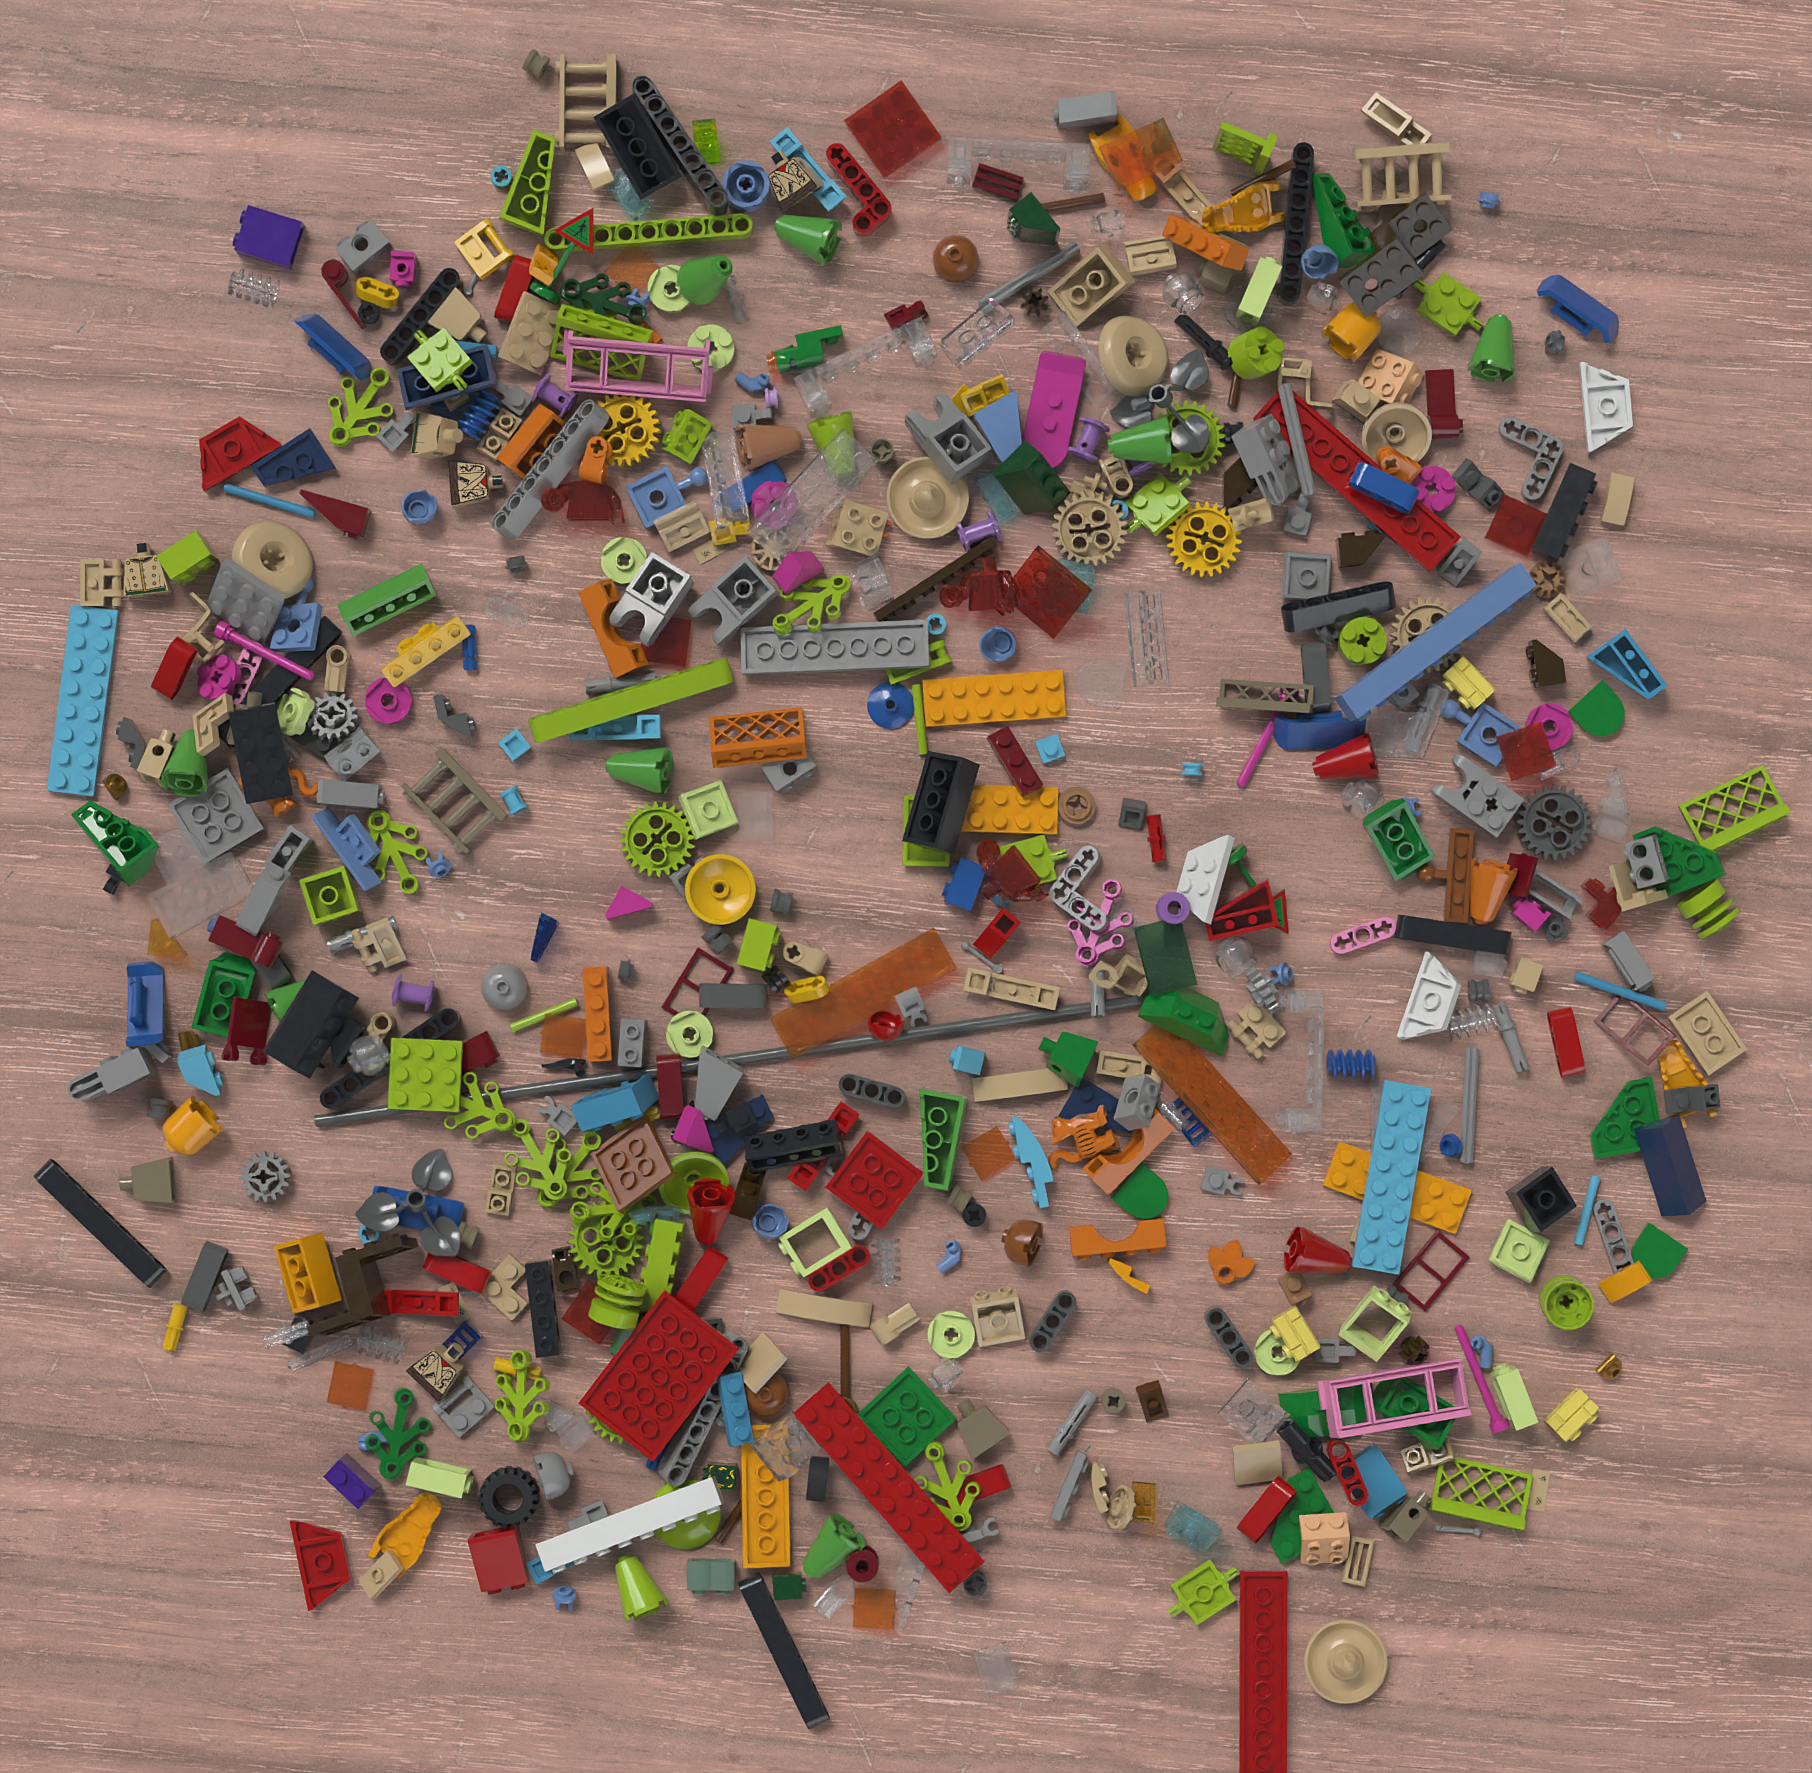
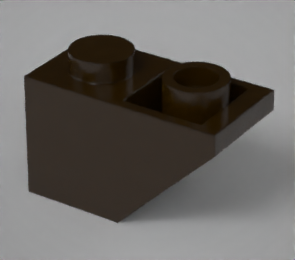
[1222,457,1258,511]
[1335,530,1385,568]
[1525,639,1566,688]
[729,1162,767,1220]

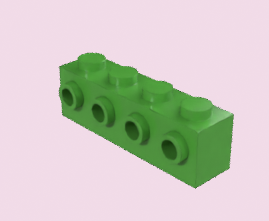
[337,563,437,637]

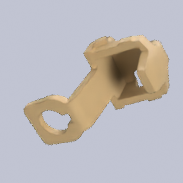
[1277,357,1333,407]
[182,592,225,663]
[1089,953,1150,997]

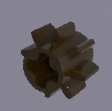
[1020,287,1049,317]
[1399,1335,1430,1365]

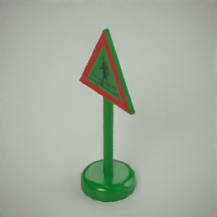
[529,208,594,304]
[1227,843,1289,934]

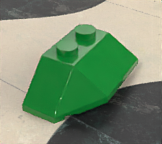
[1138,983,1229,1056]
[1278,1383,1373,1437]

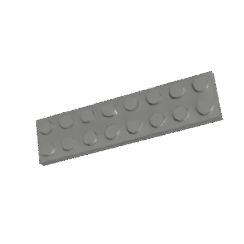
[740,620,930,675]

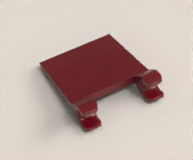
[222,997,271,1066]

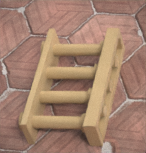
[555,54,618,152]
[1352,142,1452,211]

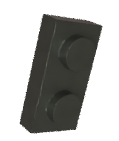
[288,722,341,760]

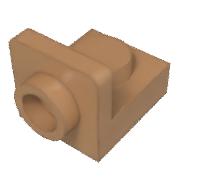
[1277,1272,1313,1306]

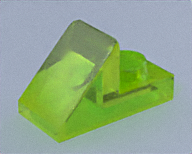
[692,118,720,165]

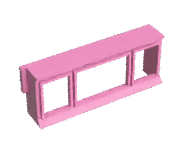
[563,328,713,402]
[1317,1358,1472,1438]

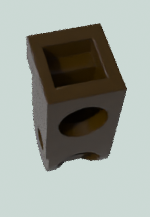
[552,1246,581,1293]

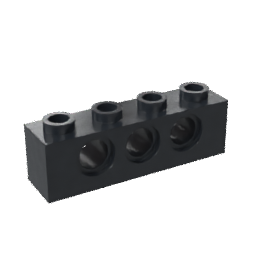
[525,1259,562,1358]

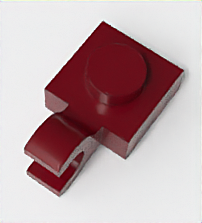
[884,300,929,334]

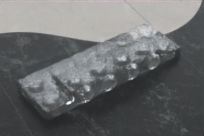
[747,428,878,563]

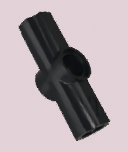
[1276,1418,1336,1483]

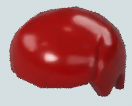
[868,1010,905,1042]

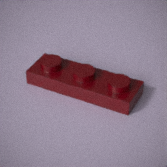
[987,726,1043,798]

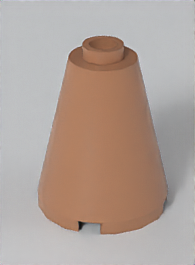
[735,424,802,471]

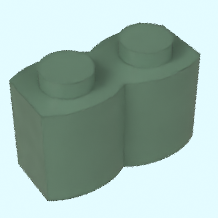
[687,1558,736,1595]

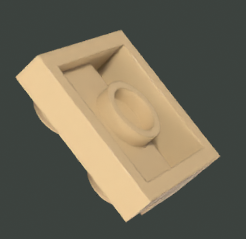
[970,1286,1026,1347]

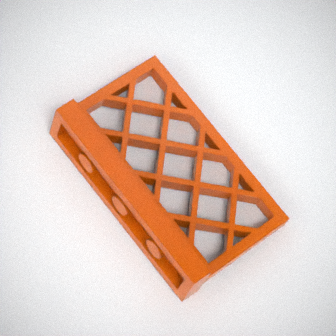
[709,707,807,768]

